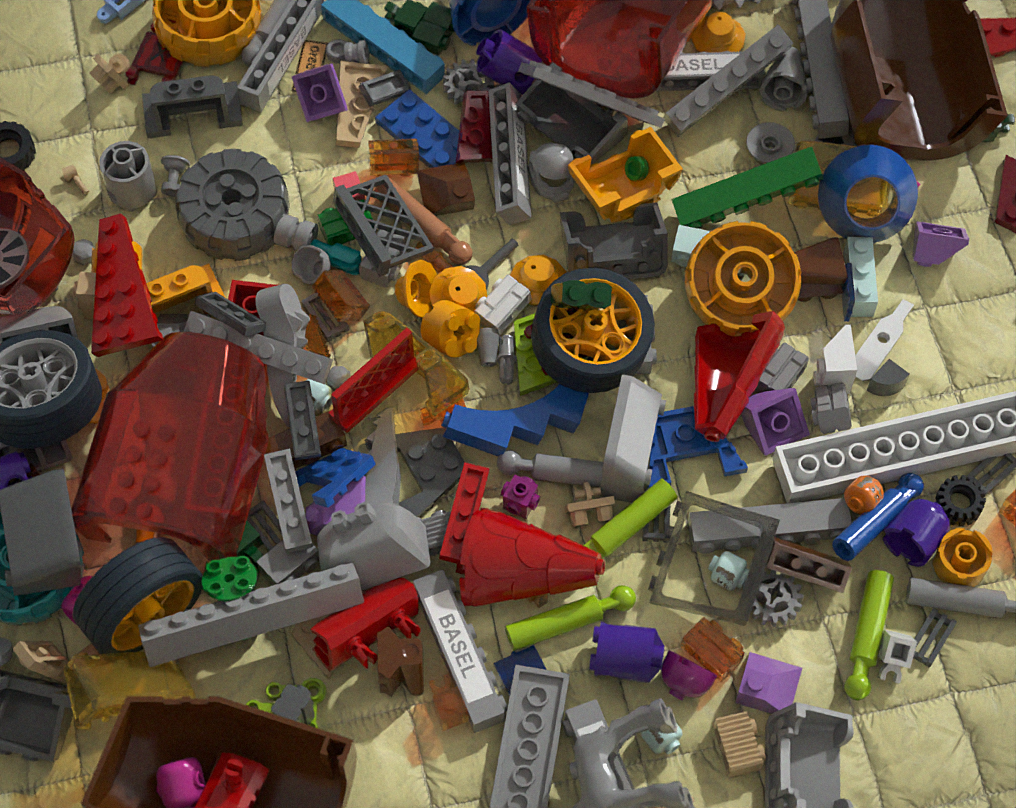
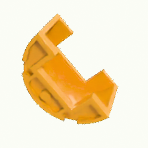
[568,127,683,222]

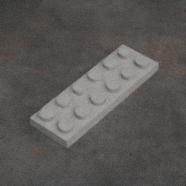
[518,61,665,128]
[490,665,570,808]

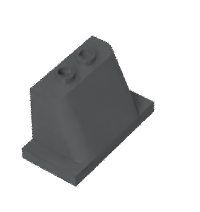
[142,75,243,138]
[0,670,97,762]

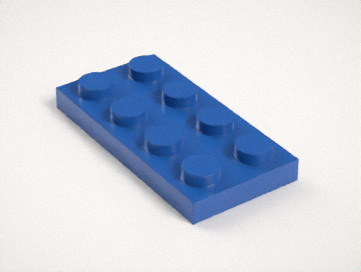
[375,89,459,168]

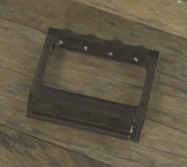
[648,491,780,626]

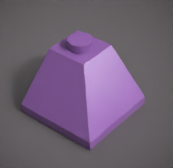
[291,63,348,122]
[912,221,969,267]
[741,388,810,456]
[305,476,366,536]
[735,652,802,714]

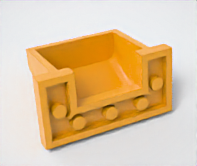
[146,263,225,315]

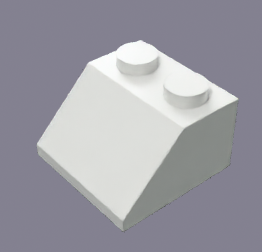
[813,324,857,394]

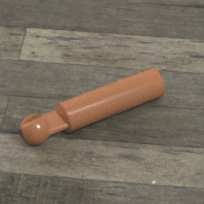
[374,177,473,265]

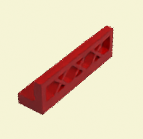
[439,462,490,575]

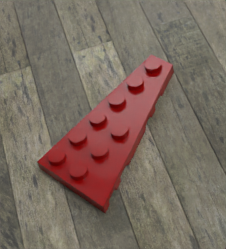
[91,213,164,357]

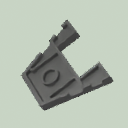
[364,427,464,517]

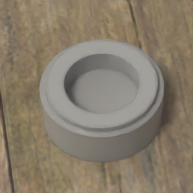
[326,39,346,63]

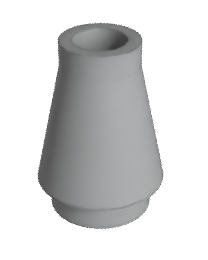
[477,328,499,367]

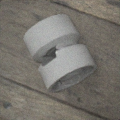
[274,214,318,251]

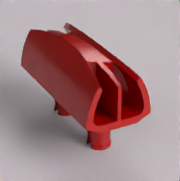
[310,577,421,672]
[195,753,270,808]

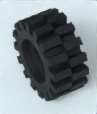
[935,475,986,527]

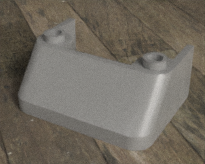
[600,374,666,503]

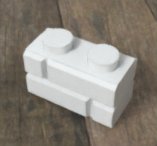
[475,274,532,336]

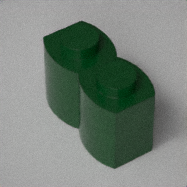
[412,1,455,56]
[551,280,612,310]

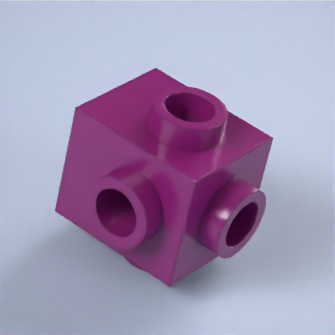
[500,474,541,519]

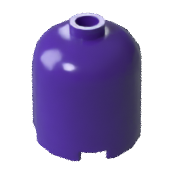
[883,499,950,567]

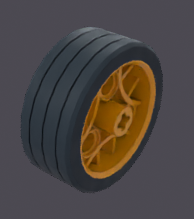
[531,268,655,393]
[72,537,203,658]

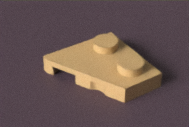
[13,641,81,686]

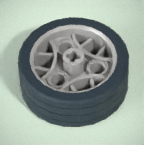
[0,330,102,449]

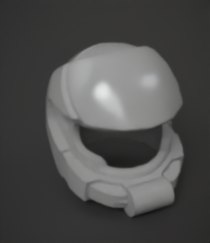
[528,143,575,203]

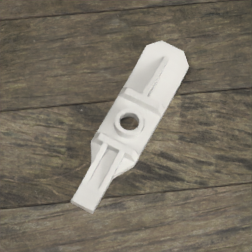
[855,299,914,381]

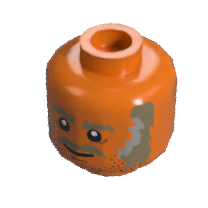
[844,475,884,515]

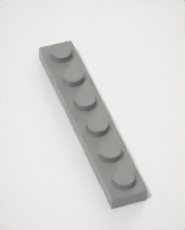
[183,311,333,384]

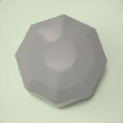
[71,239,94,265]
[327,366,351,391]

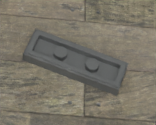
[195,292,266,336]
[284,380,321,460]

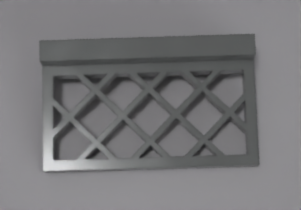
[333,174,434,277]

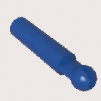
[832,473,924,561]

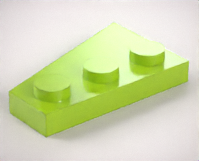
[514,313,557,396]

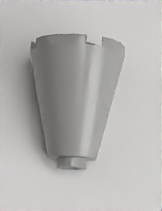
[759,47,808,111]

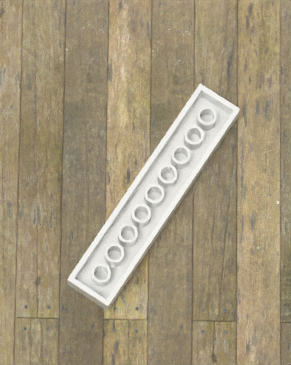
[772,391,1016,503]

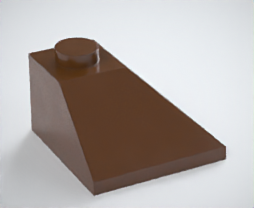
[416,162,475,216]

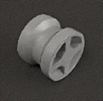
[344,40,369,64]

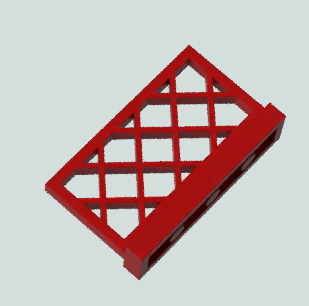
[328,327,421,433]

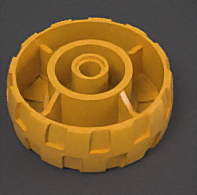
[152,0,261,67]
[685,221,801,336]

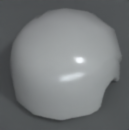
[292,245,331,285]

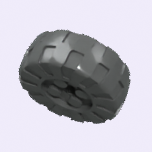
[176,149,290,261]

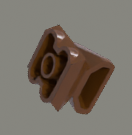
[794,237,847,302]
[377,627,424,697]

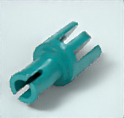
[311,239,362,275]

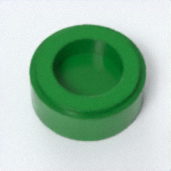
[625,156,649,181]

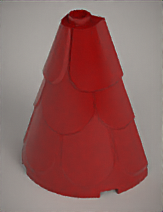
[694,311,785,442]
[460,508,605,607]

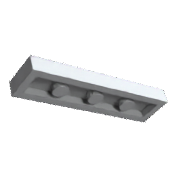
[264,449,313,553]

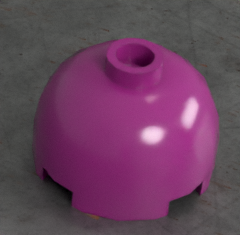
[661,650,718,701]

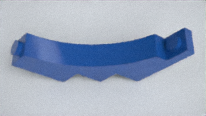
[441,356,598,456]

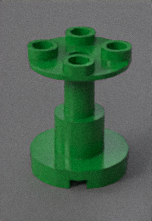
[202,556,257,641]

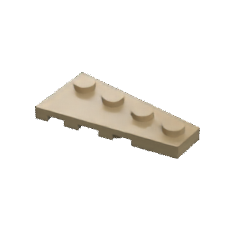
[336,61,388,148]

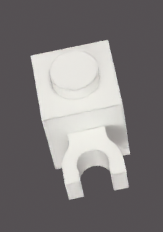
[878,629,917,684]

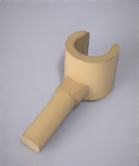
[62,165,89,195]

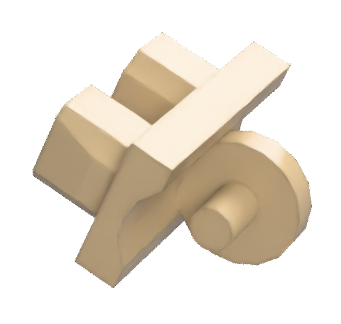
[89,54,130,94]
[565,482,615,527]

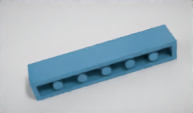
[321,0,445,94]

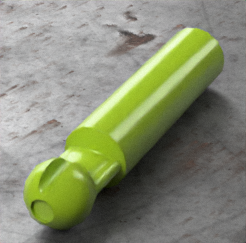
[584,478,678,558]
[844,570,894,700]
[505,585,636,651]

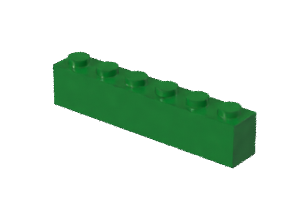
[671,146,824,229]

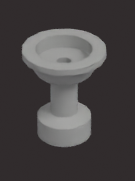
[161,155,190,197]

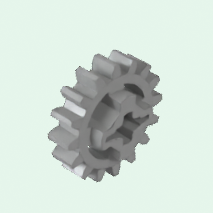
[443,59,494,105]
[744,570,804,627]

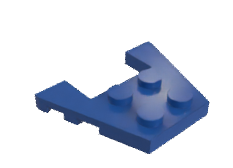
[647,406,748,489]
[270,448,376,508]

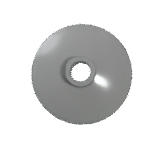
[746,122,795,164]

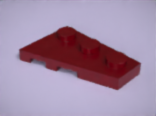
[456,91,493,163]
[994,155,1016,233]

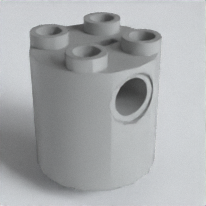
[100,141,157,212]

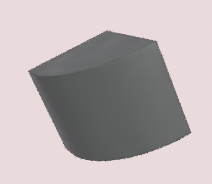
[867,359,910,396]

